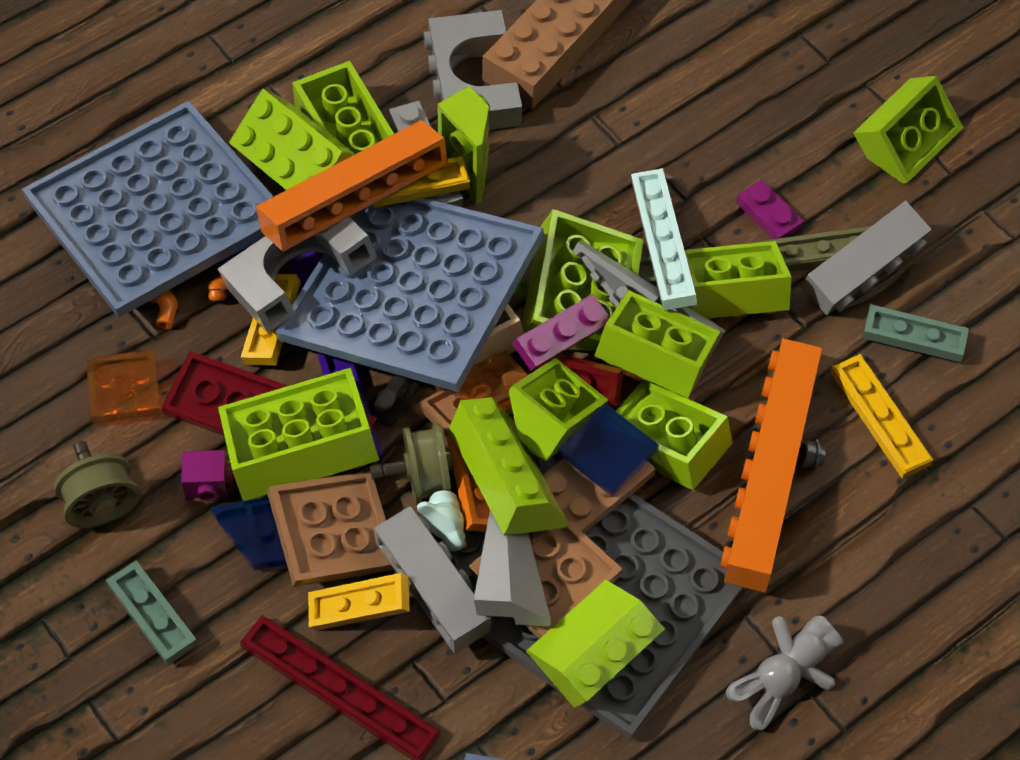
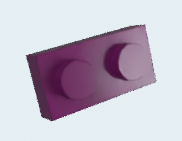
[736,179,804,239]

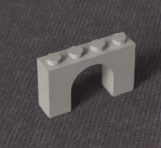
[423,10,522,130]
[218,216,377,333]

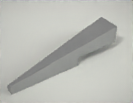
[573,241,726,359]
[474,511,551,626]

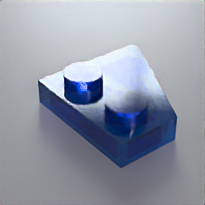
[211,497,287,570]

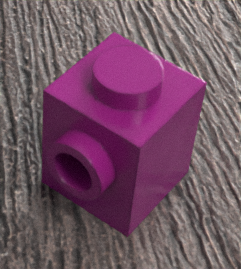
[181,450,234,501]

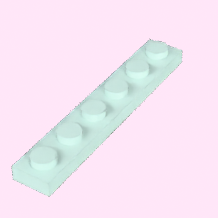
[631,168,697,311]

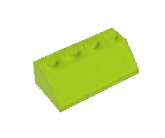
[448,397,569,536]

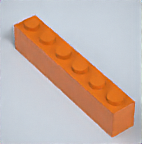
[256,120,448,252]

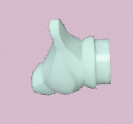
[417,490,468,551]

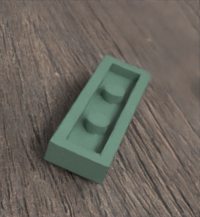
[862,304,969,362]
[106,560,198,666]

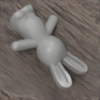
[726,615,843,731]

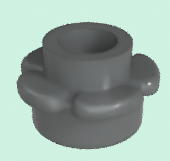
[797,438,826,472]

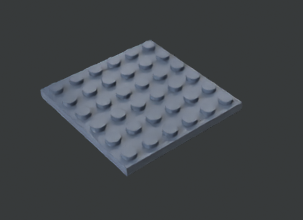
[21,100,274,318]
[275,198,545,392]

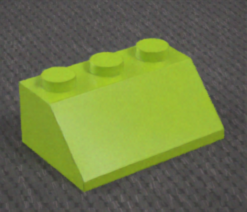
[853,76,964,183]
[438,85,490,205]
[684,241,791,320]
[594,290,721,398]
[509,358,608,461]
[526,579,665,708]

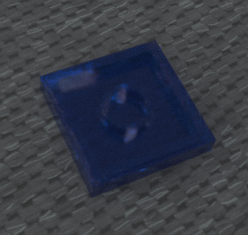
[559,403,659,497]

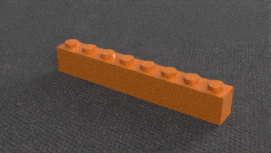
[720,338,822,593]

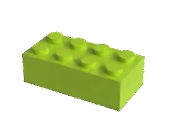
[292,60,394,154]
[229,89,355,190]

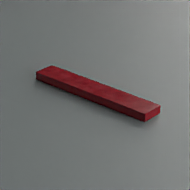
[240,615,441,760]

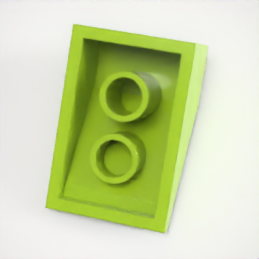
[603,379,733,490]

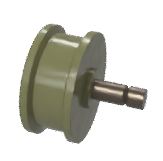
[370,423,453,505]
[54,441,141,528]

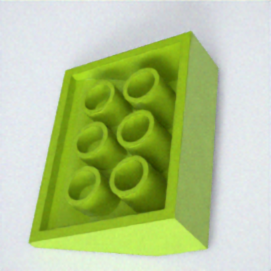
[522,209,644,351]
[218,368,379,502]

